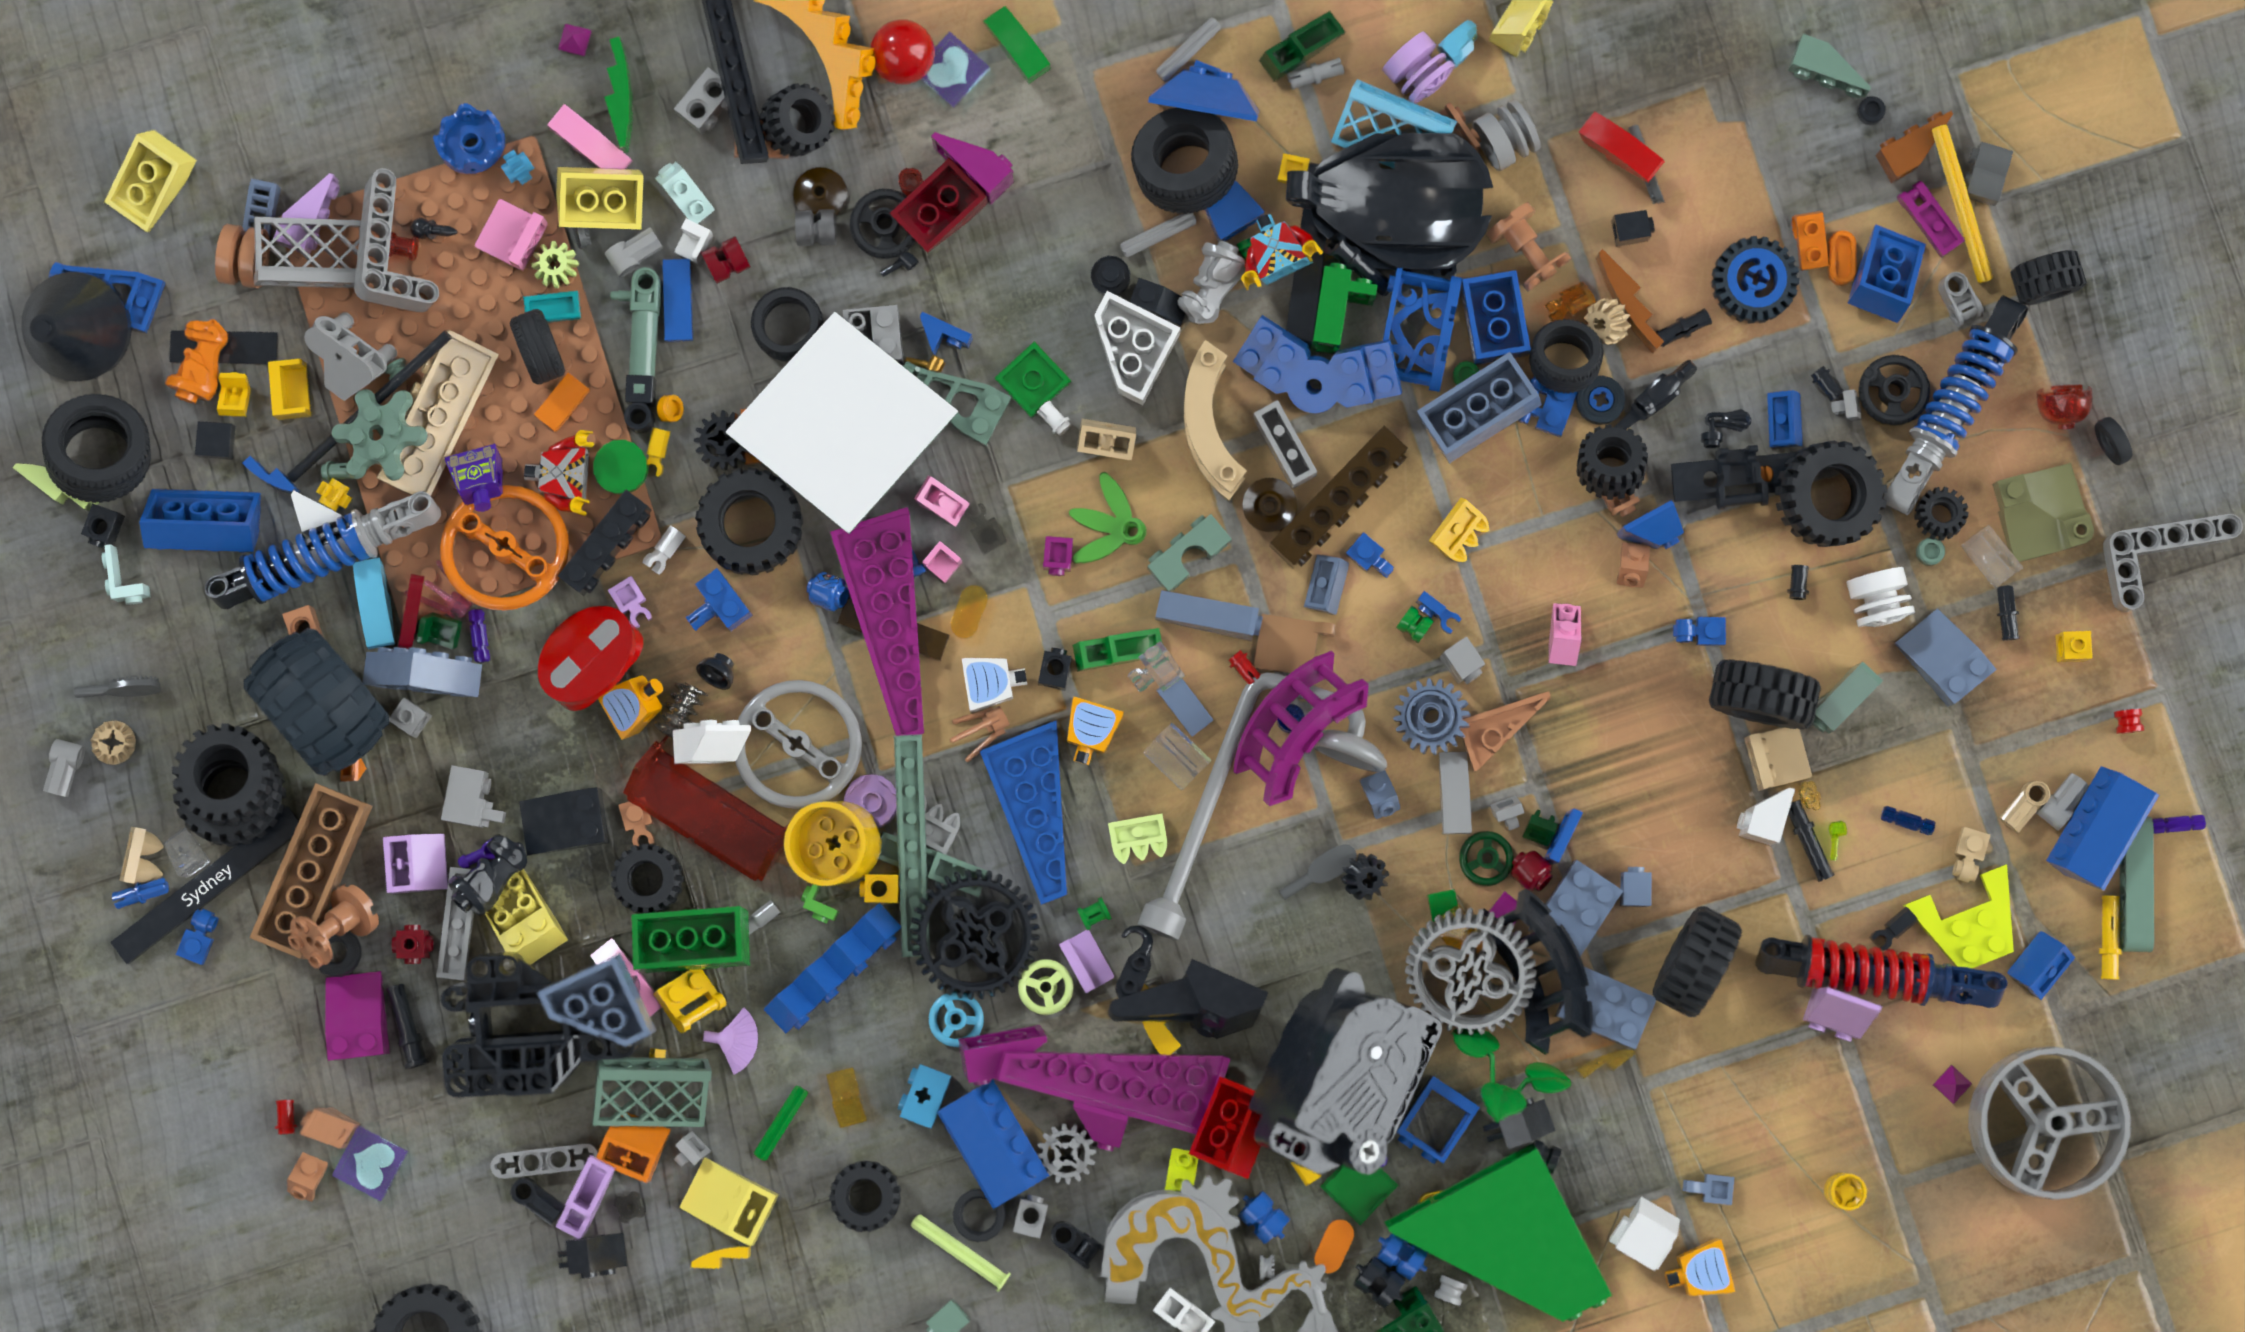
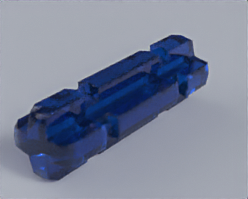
[1881,806,1936,835]

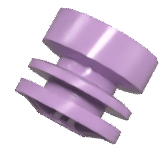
[1382,31,1455,104]

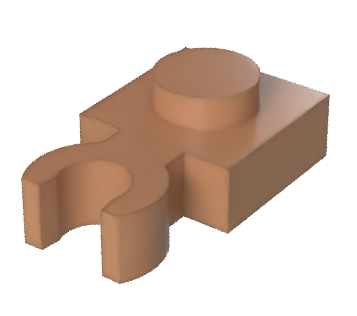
[618,797,654,846]

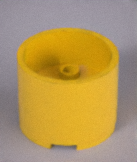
[784,801,882,886]

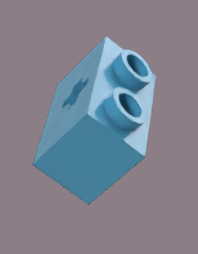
[897,1064,952,1128]

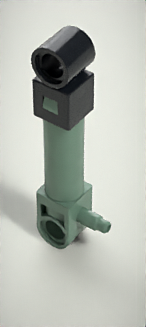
[610,267,662,434]

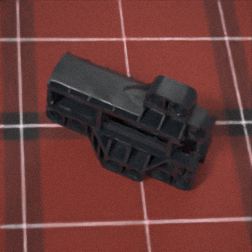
[441,952,644,1098]

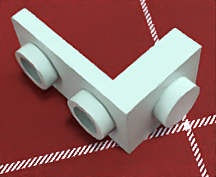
[655,162,714,224]
[102,544,150,605]

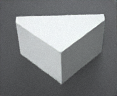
[291,490,345,535]

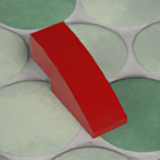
[1578,112,1665,183]

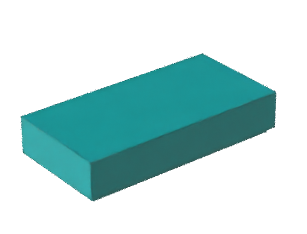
[523,291,582,323]

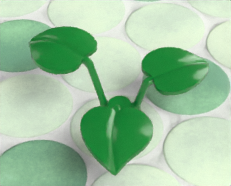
[1451,1028,1572,1123]

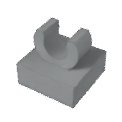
[1831,389,1862,421]
[1490,796,1524,831]
[674,1131,711,1167]

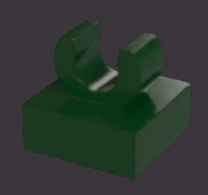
[1522,810,1558,847]

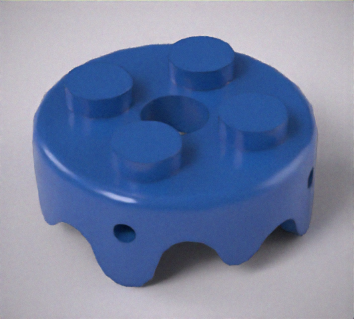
[433,103,505,174]

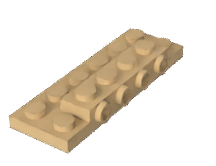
[376,330,499,496]

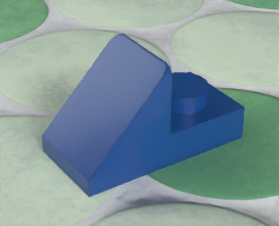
[920,312,973,355]

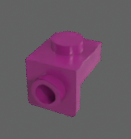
[1043,536,1073,576]

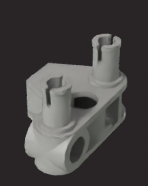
[304,312,397,401]

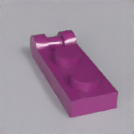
[1897,181,1965,258]

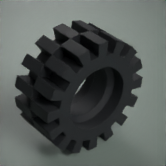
[1914,487,1969,541]

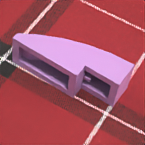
[556,1155,615,1238]

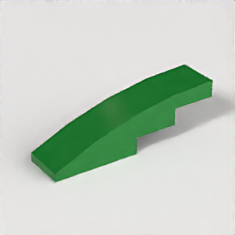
[604,36,633,153]

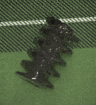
[654,682,708,739]

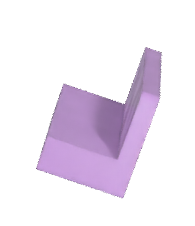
[1059,930,1114,993]

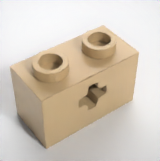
[1077,419,1136,461]

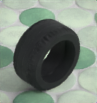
[751,287,824,361]
[509,309,566,385]
[1529,319,1604,394]

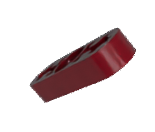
[398,574,425,649]

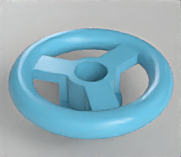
[929,991,984,1047]

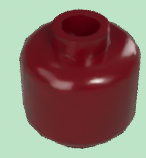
[1512,851,1553,892]

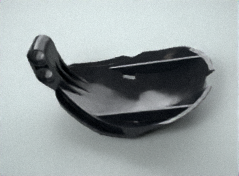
[1286,133,1493,271]

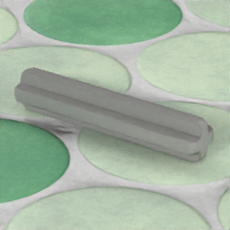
[1156,18,1221,81]
[1120,213,1196,257]

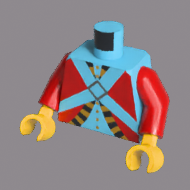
[1241,214,1323,290]

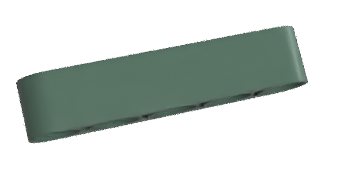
[2120,817,2154,952]

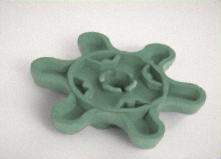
[332,389,428,481]

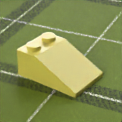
[104,130,197,232]

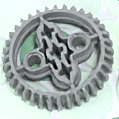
[1405,907,1537,1035]

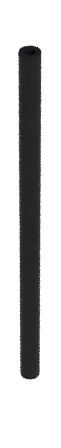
[287,330,452,482]

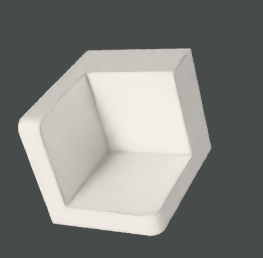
[675,219,713,264]

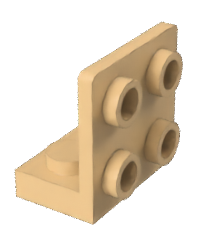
[1744,727,1812,791]

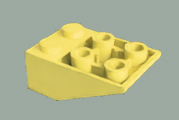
[1489,0,1554,57]
[485,869,568,965]
[679,1157,779,1246]

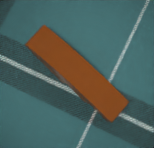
[1596,249,1664,353]

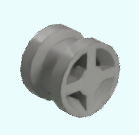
[1434,1275,1468,1306]

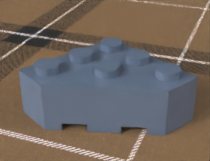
[363,647,482,697]
[538,953,656,1046]

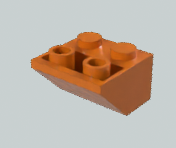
[596,1112,671,1183]

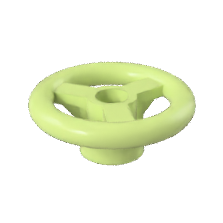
[1018,959,1074,1015]

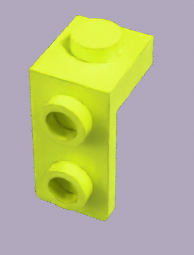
[1165,1148,1198,1192]

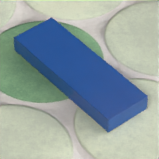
[663,259,693,342]

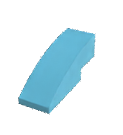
[353,557,395,649]

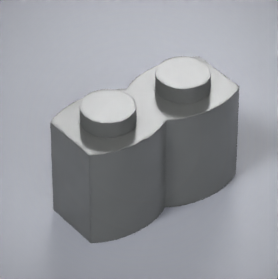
[1963,142,2013,206]

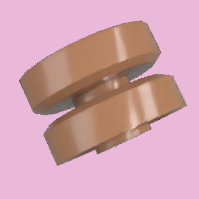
[215,224,270,289]

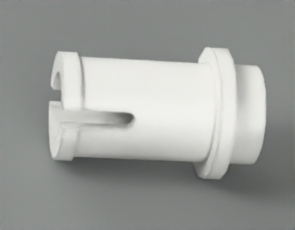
[1037,401,1071,436]

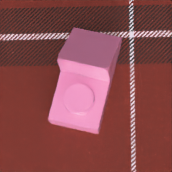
[914,475,970,527]

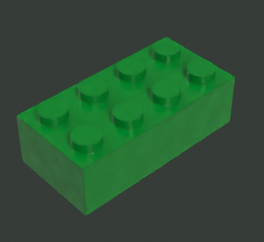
[632,906,750,974]

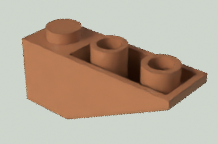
[300,1107,360,1149]

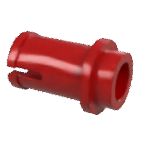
[1228,650,1261,684]
[275,1100,298,1135]

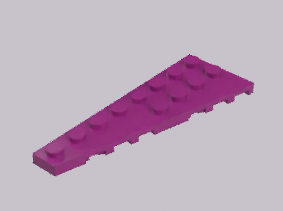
[996,1051,1230,1134]

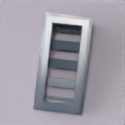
[243,179,281,238]

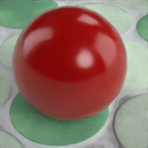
[870,19,935,85]

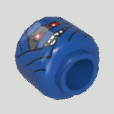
[807,572,849,612]

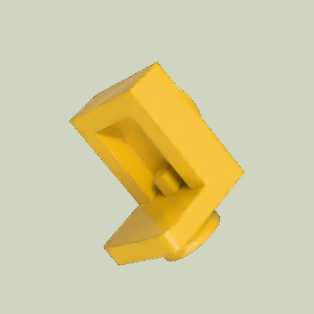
[217,372,251,417]

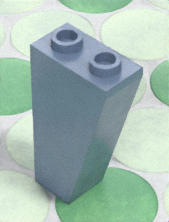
[1155,590,1263,641]

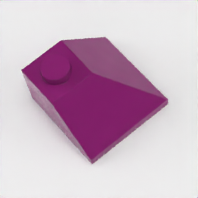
[1073,1101,1129,1152]

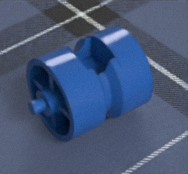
[1237,1191,1290,1244]
[1377,1233,1428,1281]

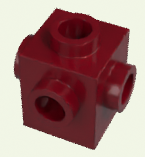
[392,925,434,964]

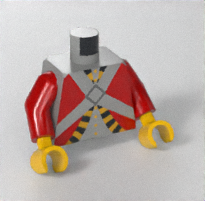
[524,430,594,516]

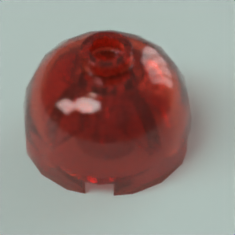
[2036,384,2093,430]

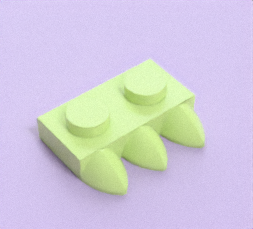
[1108,814,1167,864]

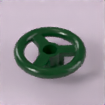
[1459,831,1514,886]

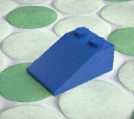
[1848,224,1926,323]

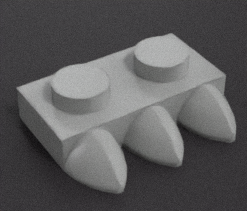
[924,795,960,855]

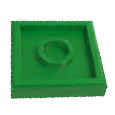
[994,341,1071,419]

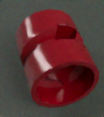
[701,236,751,284]

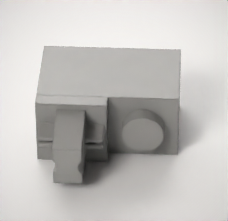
[441,766,506,828]

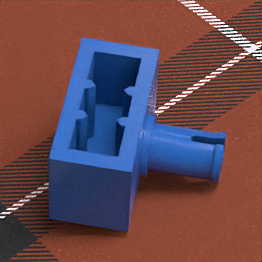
[685,568,753,631]

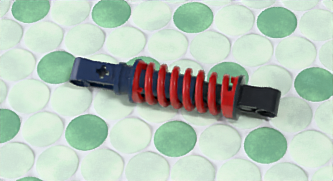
[1755,935,2008,1008]

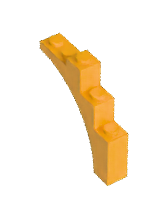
[753,0,875,130]

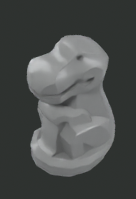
[1178,240,1245,324]

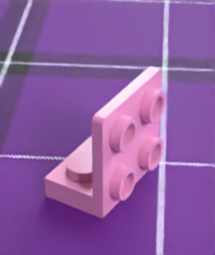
[475,199,548,271]

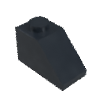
[1130,278,1186,327]

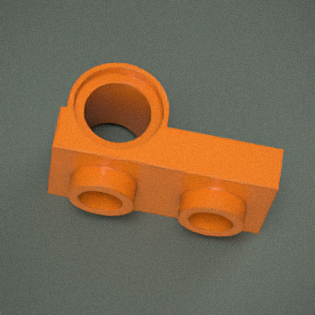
[1792,211,1829,270]

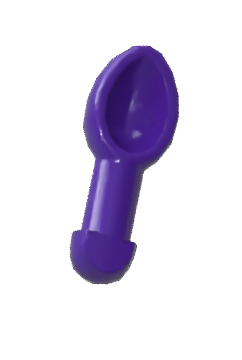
[458,839,495,869]

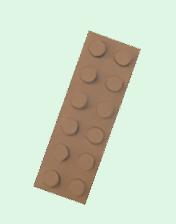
[250,783,373,959]

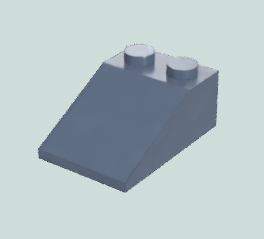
[1894,608,1997,707]

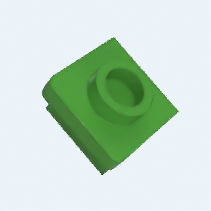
[801,884,840,924]

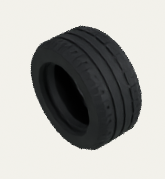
[41,393,151,503]

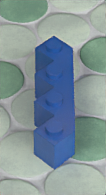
[764,903,901,1034]

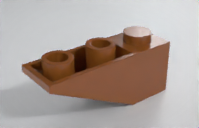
[1875,111,1953,183]

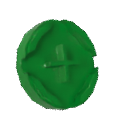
[593,440,648,495]

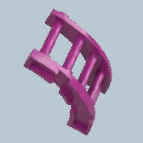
[1233,651,1369,806]

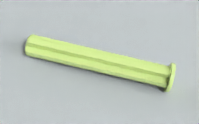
[911,1214,1011,1292]

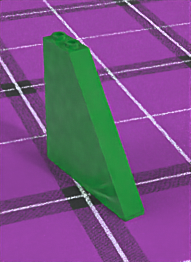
[1384,1144,1612,1322]

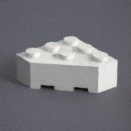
[1095,291,1180,406]

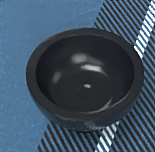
[696,653,734,690]

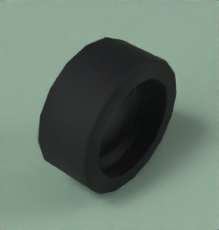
[953,1188,1006,1242]

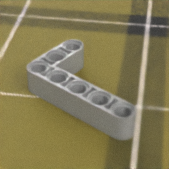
[354,168,439,312]
[2103,514,2243,612]

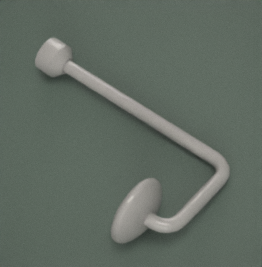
[1137,672,1387,941]

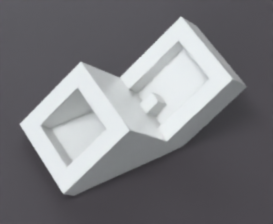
[1153,1288,1215,1332]

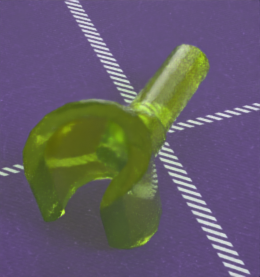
[1828,821,1847,860]

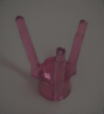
[405,560,473,619]

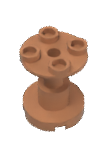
[1486,202,1572,292]
[288,884,379,969]

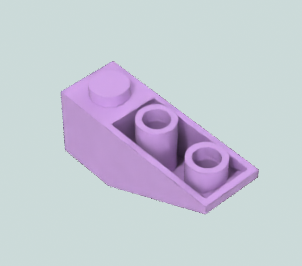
[273,173,340,255]

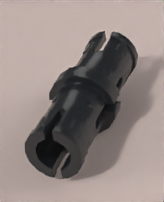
[1655,308,1712,347]

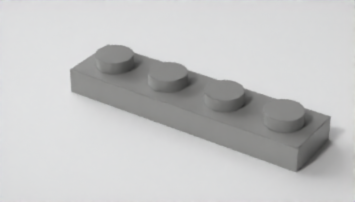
[436,867,474,981]

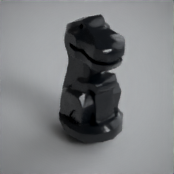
[448,834,527,916]

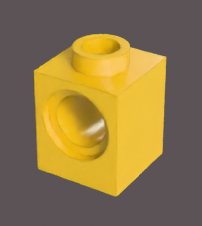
[2055,631,2092,662]
[859,874,899,904]

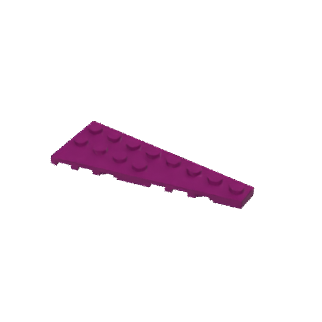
[830,507,924,735]

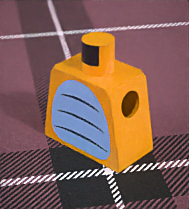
[598,675,663,740]
[1067,697,1124,766]
[1664,1238,1735,1296]

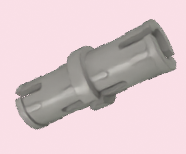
[1287,57,1344,90]

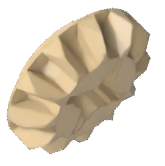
[90,721,136,765]

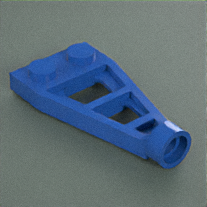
[49,262,166,333]

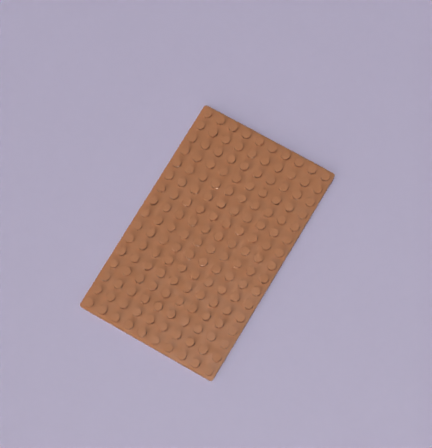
[278,136,662,624]

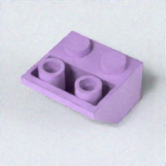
[383,834,448,894]

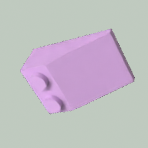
[1803,988,1882,1042]

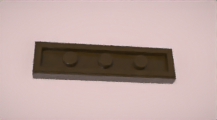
[837,598,950,661]

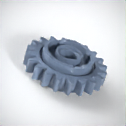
[1393,678,1471,755]

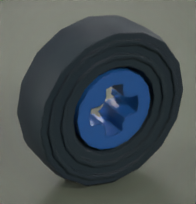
[1576,375,1626,425]

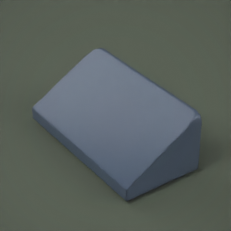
[1304,554,1349,615]

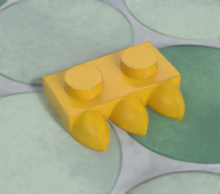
[1429,498,1489,562]

